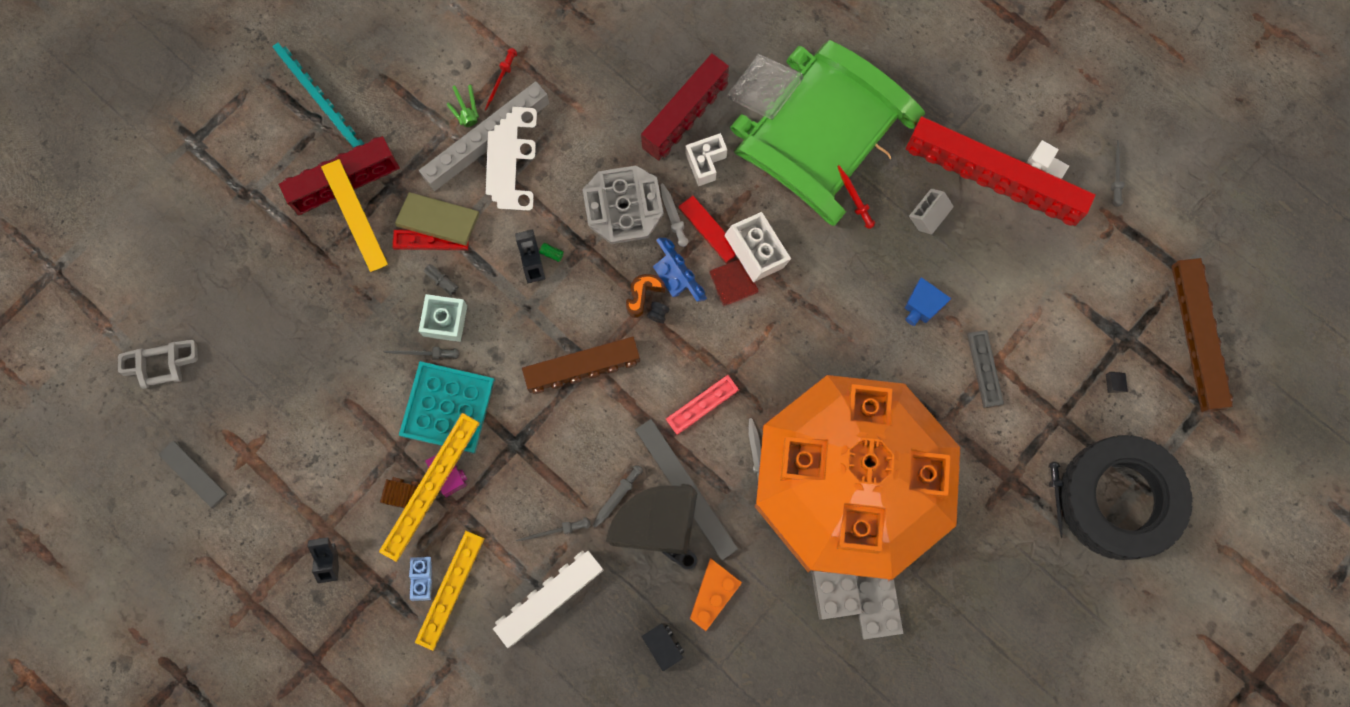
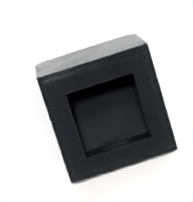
[1106,372,1128,393]

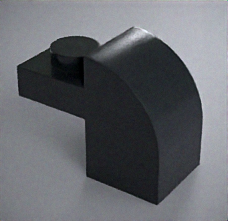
[308,537,339,584]

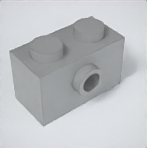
[909,189,954,234]

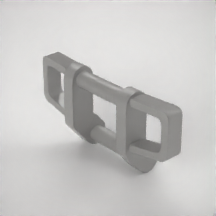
[118,340,198,389]

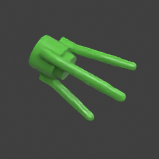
[447,85,479,127]

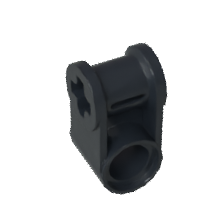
[660,535,698,571]

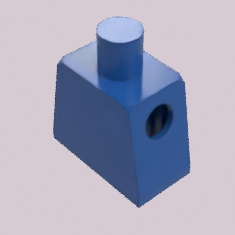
[905,277,951,326]

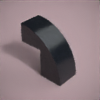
[515,229,546,284]

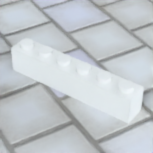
[493,551,604,648]

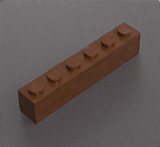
[522,336,640,394]

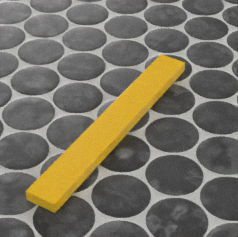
[379,413,480,562]

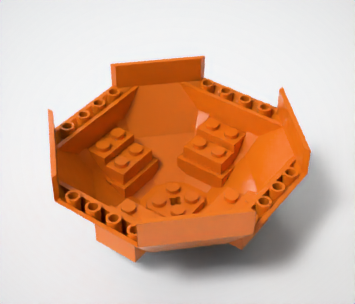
[755,375,960,582]

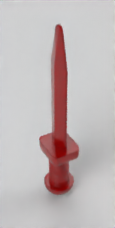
[485,48,517,111]
[837,165,875,229]

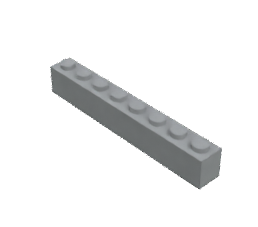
[419,81,550,192]

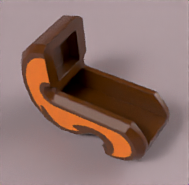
[626,274,665,318]

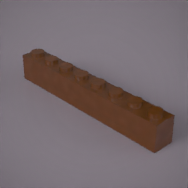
[1171,258,1233,413]

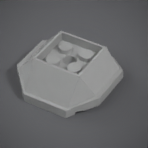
[582,165,663,244]

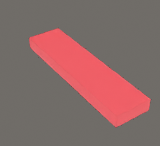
[666,375,739,435]

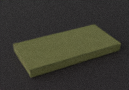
[395,192,480,246]

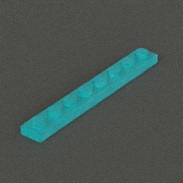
[272,42,364,148]

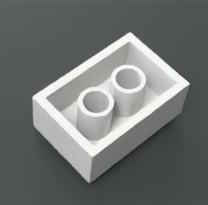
[724,212,791,283]

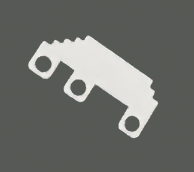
[486,107,537,210]

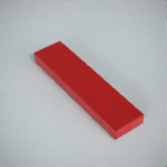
[679,196,736,263]
[393,230,469,250]

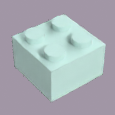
[419,294,467,342]

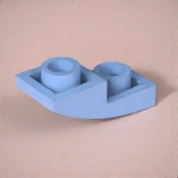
[409,557,432,601]

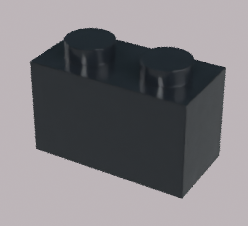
[641,623,684,671]

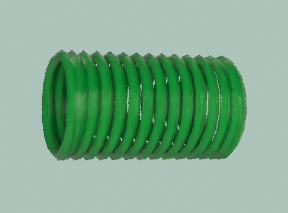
[539,243,564,262]

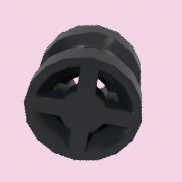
[647,302,670,324]

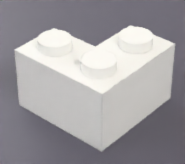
[685,133,727,186]
[1026,140,1069,179]

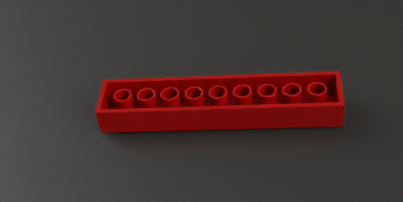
[905,116,1096,226]

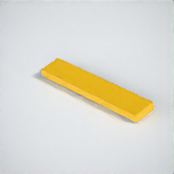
[321,159,388,272]
[415,531,484,651]

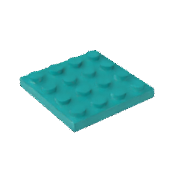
[399,361,495,454]

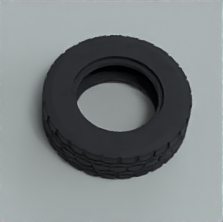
[1059,435,1193,560]

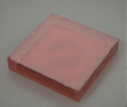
[709,260,759,307]

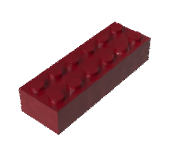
[641,53,729,161]
[278,136,400,216]

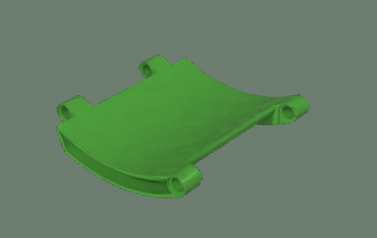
[730,40,925,226]

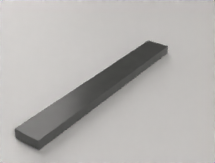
[635,419,738,560]

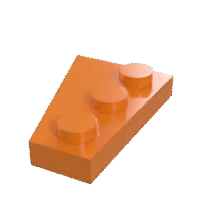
[690,558,742,631]

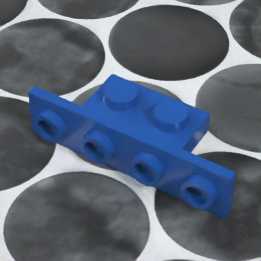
[653,238,707,302]

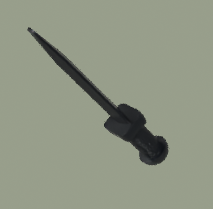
[1048,462,1063,538]

